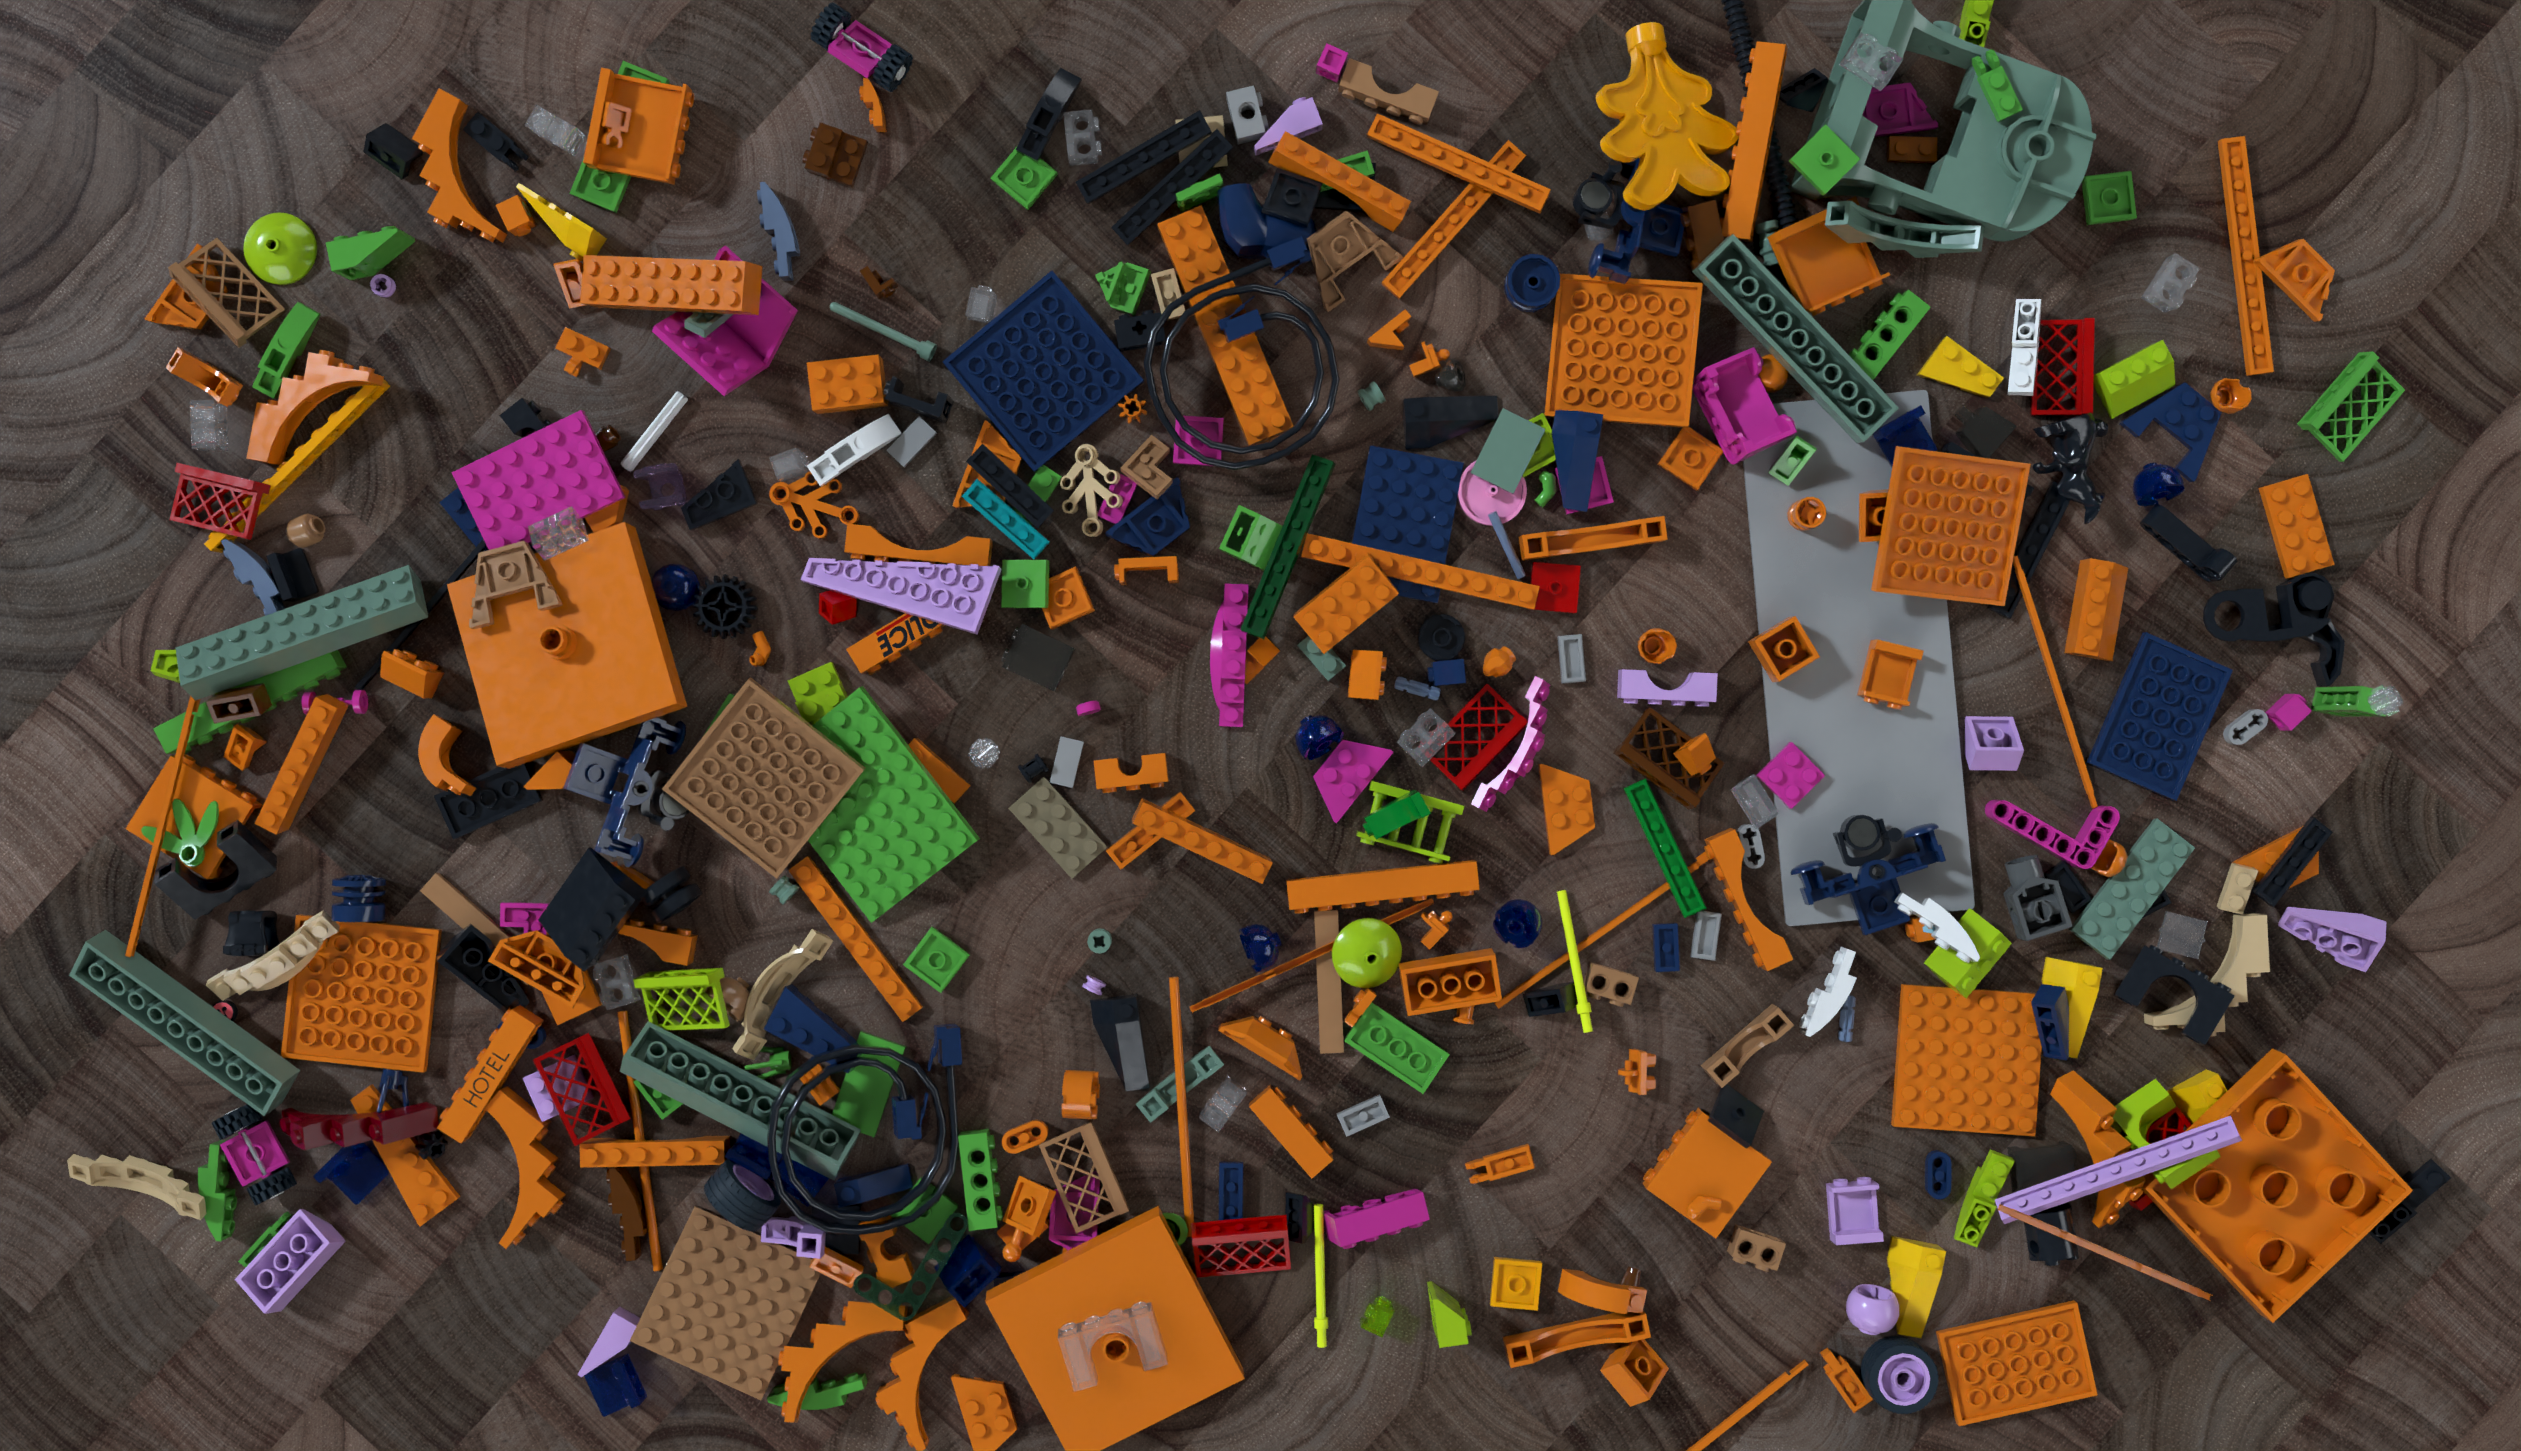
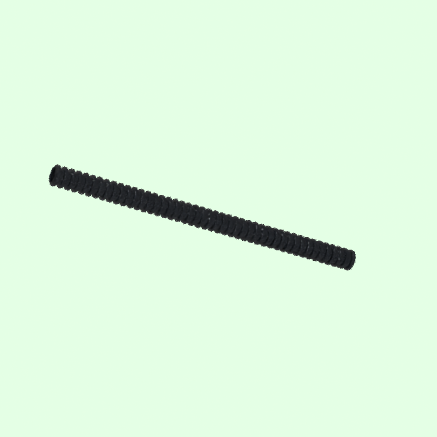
[1721,0,1799,229]

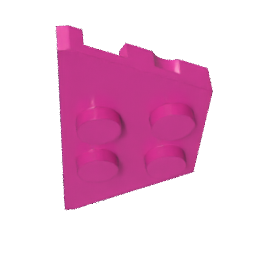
[1863,83,1938,138]
[1313,740,1393,824]
[1049,1170,1100,1250]

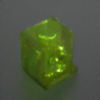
[1359,1296,1394,1337]

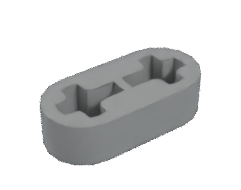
[2223,709,2268,745]
[1737,824,1765,869]

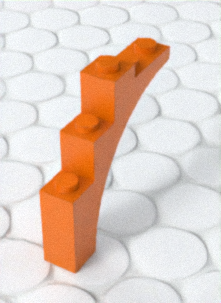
[412,88,507,243]
[246,350,384,465]
[2050,1070,2146,1228]
[484,1086,566,1249]
[876,1293,969,1451]
[778,1301,908,1423]

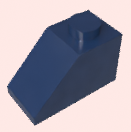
[1427,659,1466,686]

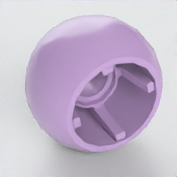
[1846,1284,1899,1335]

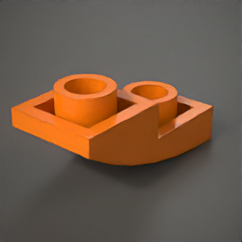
[859,78,886,132]

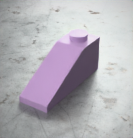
[1254,97,1323,156]
[578,1307,640,1377]

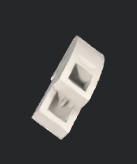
[2008,299,2041,396]
[807,414,902,486]
[1894,893,1980,963]
[1799,947,1857,1037]

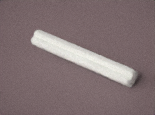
[621,391,688,472]

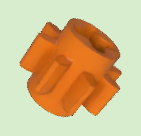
[1118,394,1147,424]

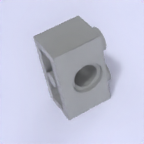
[1226,85,1269,145]

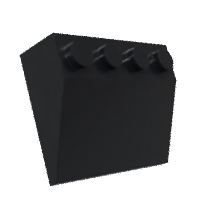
[538,847,647,971]

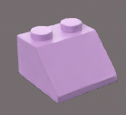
[1964,716,2024,771]
[523,1055,594,1122]

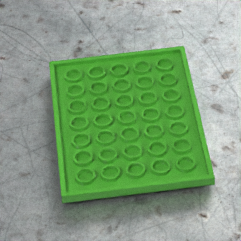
[808,686,980,923]

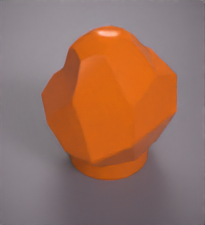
[1483,646,1516,677]

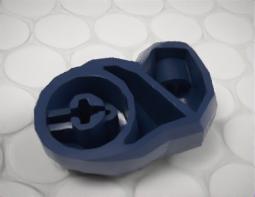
[1217,183,1317,260]

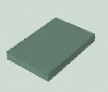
[1471,408,1546,494]

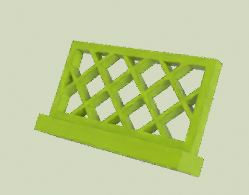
[633,968,730,1030]

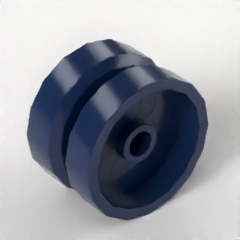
[1504,254,1560,312]

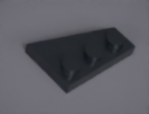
[681,459,758,531]

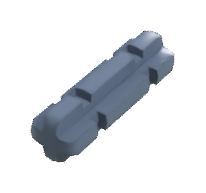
[1394,677,1441,700]
[1838,995,1856,1042]

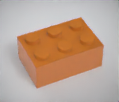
[807,355,888,414]

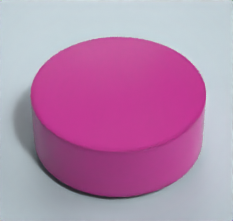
[1076,701,1101,716]

